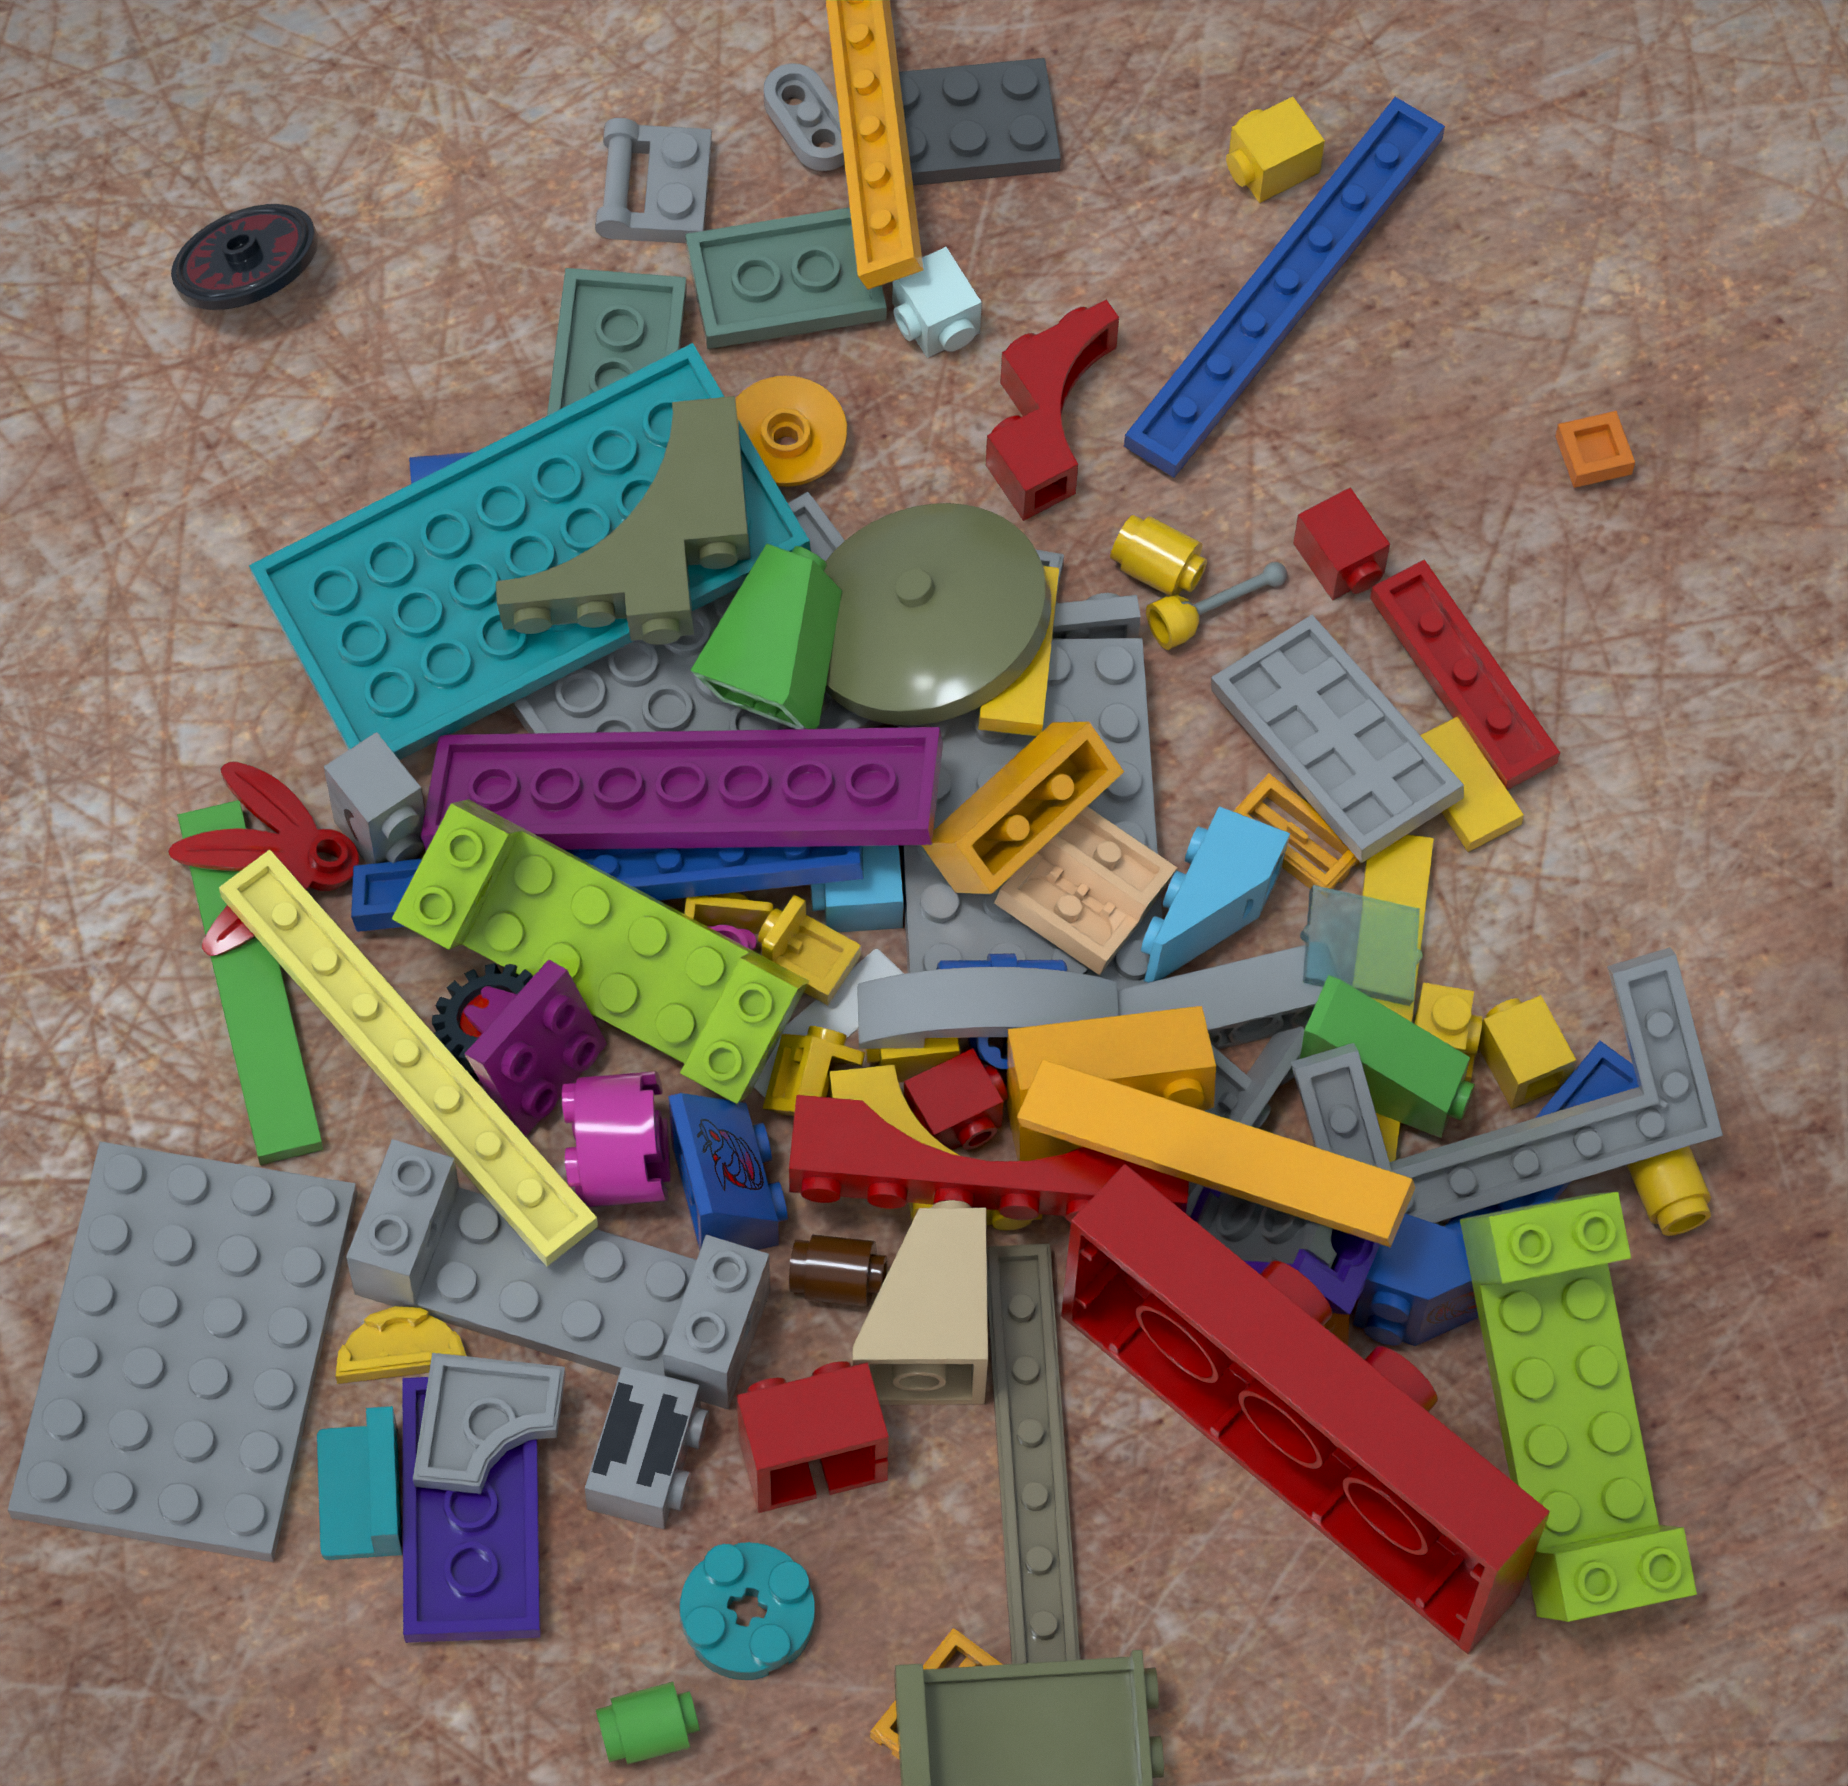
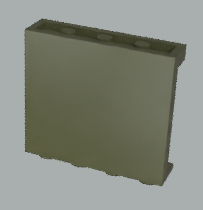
[894,1650,1164,1786]

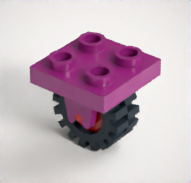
[432,960,607,1137]

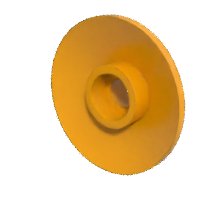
[735,376,847,487]

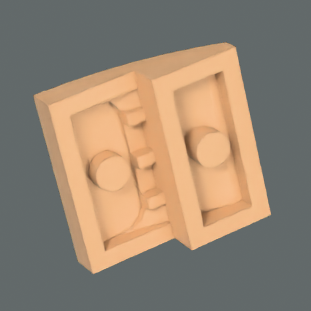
[994,806,1178,975]

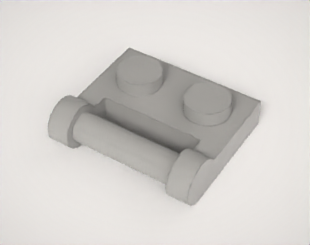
[595,118,712,243]

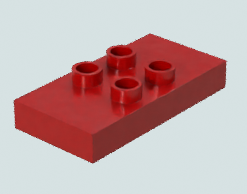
[1061,1164,1550,1654]

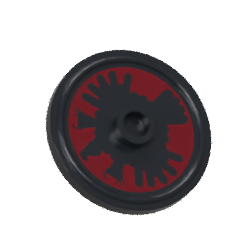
[171,204,318,310]

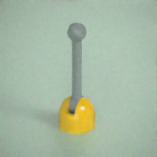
[1146,562,1287,650]

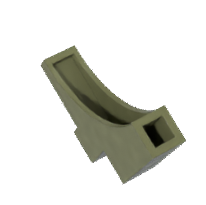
[496,396,751,645]

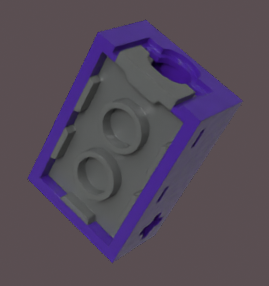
[1190,1157,1380,1315]

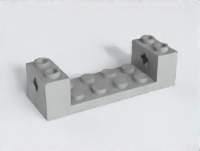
[346,1139,770,1410]

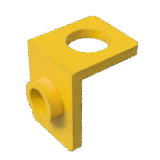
[685,892,773,934]

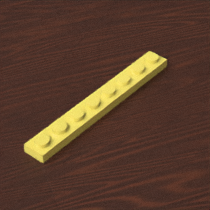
[219,850,598,1267]

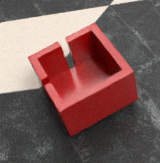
[737,1361,889,1513]

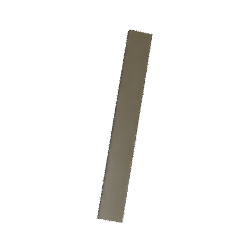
[986,1244,1080,1664]

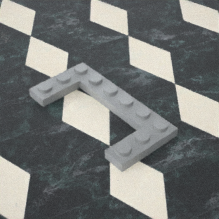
[1291,947,1723,1223]

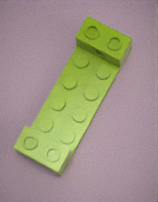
[392,799,809,1104]
[1460,1191,1697,1622]

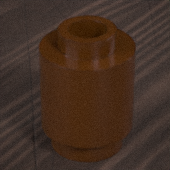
[789,1234,888,1306]

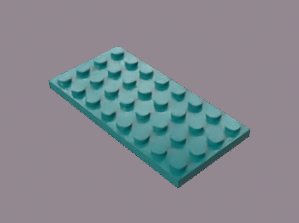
[249,343,811,760]

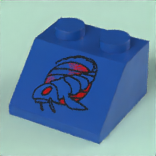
[668,1093,788,1251]
[1353,1214,1479,1346]

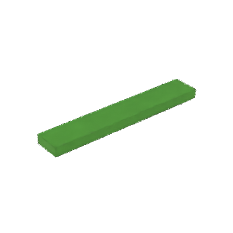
[177,800,324,1165]

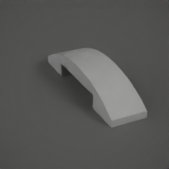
[857,967,1118,1049]

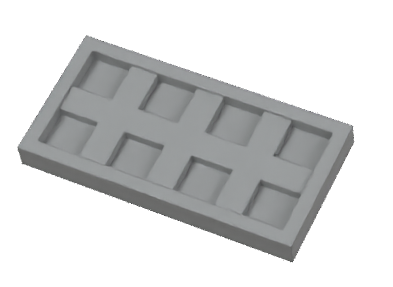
[1211,614,1464,863]

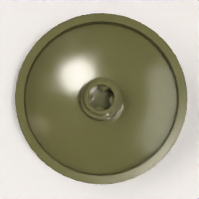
[824,503,1051,725]

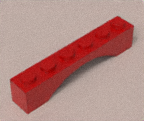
[789,1095,1189,1222]

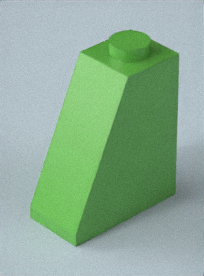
[690,543,842,729]
[1300,975,1475,1138]

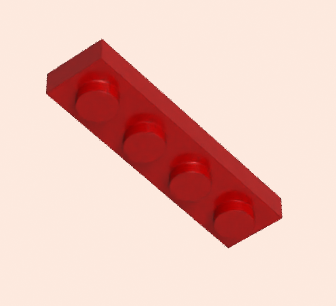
[1370,559,1560,790]

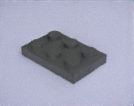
[899,58,1061,186]

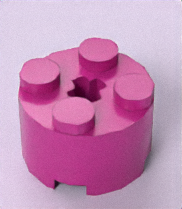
[562,1071,671,1207]

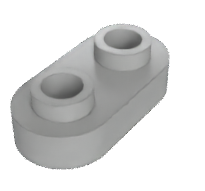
[764,63,845,171]

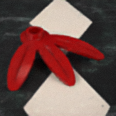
[168,761,359,956]

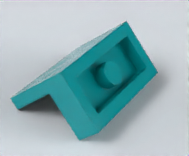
[317,1406,402,1560]

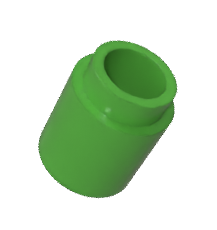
[595,1681,700,1765]

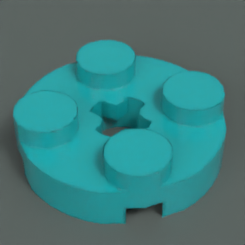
[680,1542,815,1680]

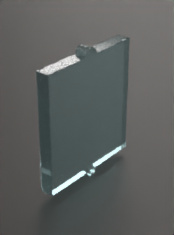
[1300,885,1423,1006]

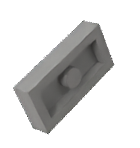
[1052,593,1141,639]

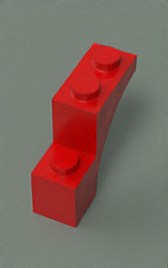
[985,299,1119,521]

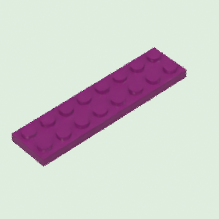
[421,727,943,851]

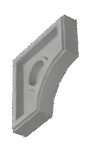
[413,1353,566,1494]

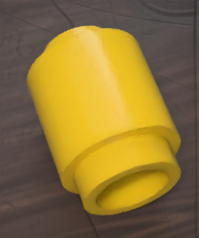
[1110,515,1207,596]
[1627,1146,1711,1236]

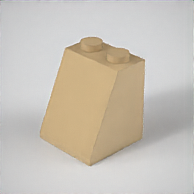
[852,1200,988,1405]

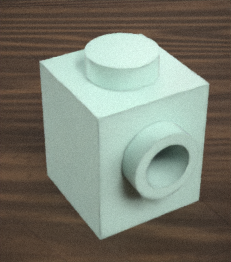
[892,247,982,358]

